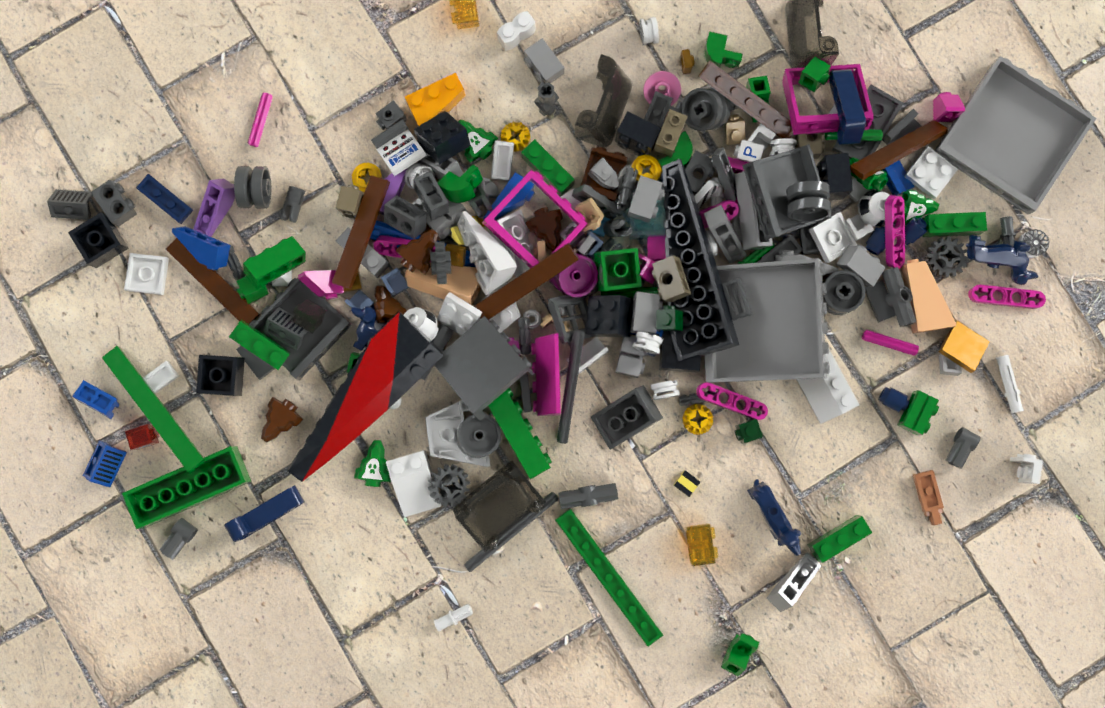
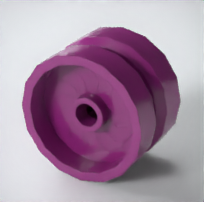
[550,252,598,297]

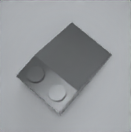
[591,385,663,450]

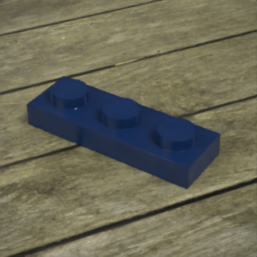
[136,174,193,224]

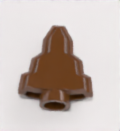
[525,207,563,252]
[396,229,439,275]
[374,285,407,324]
[261,397,304,443]

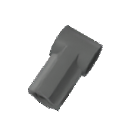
[945,427,981,469]
[159,518,198,560]

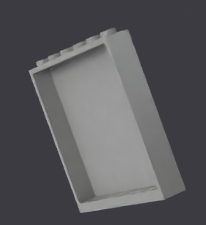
[934,56,1096,215]
[705,258,830,383]

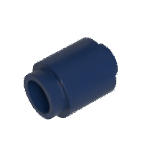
[905,217,928,245]
[865,226,885,256]
[878,387,909,412]

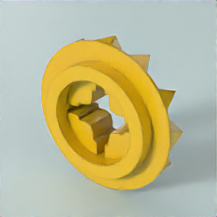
[500,121,530,152]
[631,155,661,181]
[352,163,382,192]
[683,404,714,435]

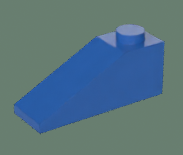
[484,172,535,220]
[172,226,230,270]

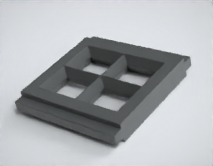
[548,295,594,344]

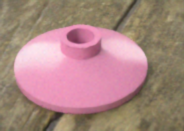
[643,71,681,106]

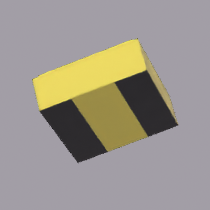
[673,470,700,497]

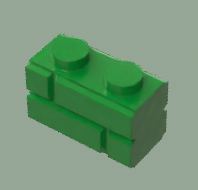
[897,390,939,435]

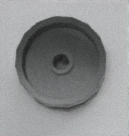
[682,88,731,131]
[234,166,272,209]
[786,181,831,222]
[822,270,866,316]
[456,415,501,458]

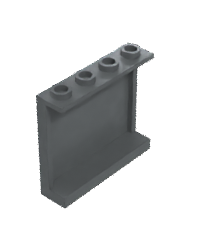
[742,144,832,240]
[249,278,352,380]
[434,316,534,421]

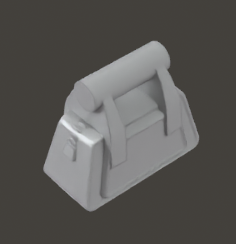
[588,158,619,190]

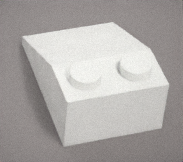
[386,450,442,517]

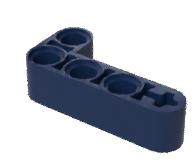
[829,69,866,145]
[224,485,305,542]

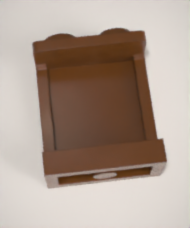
[580,146,628,203]

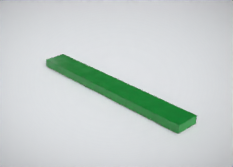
[102,346,206,473]
[555,508,664,647]

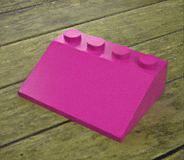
[531,333,561,416]

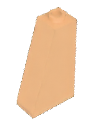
[901,259,956,334]
[405,263,481,305]

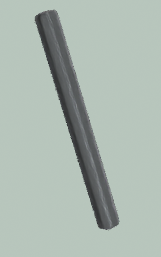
[557,330,585,444]
[464,492,558,572]

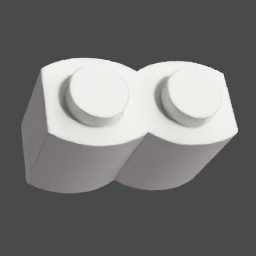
[497,11,536,51]

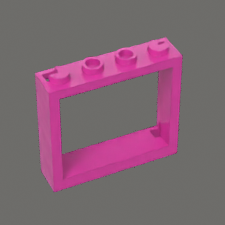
[782,64,874,135]
[482,170,587,268]

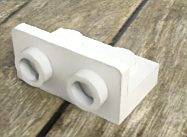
[1010,454,1043,484]

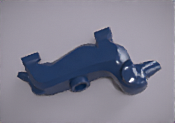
[966,235,1039,285]
[351,306,377,351]
[747,479,801,555]

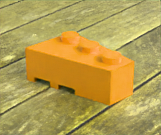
[405,73,466,126]

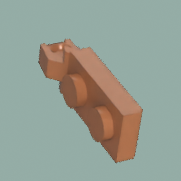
[913,470,944,525]

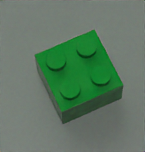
[594,248,642,291]

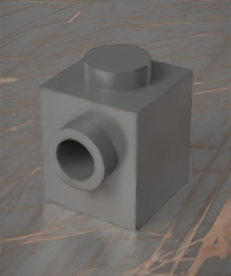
[375,100,407,130]

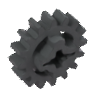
[925,236,969,279]
[430,242,451,284]
[428,464,470,507]

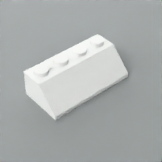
[796,350,859,424]

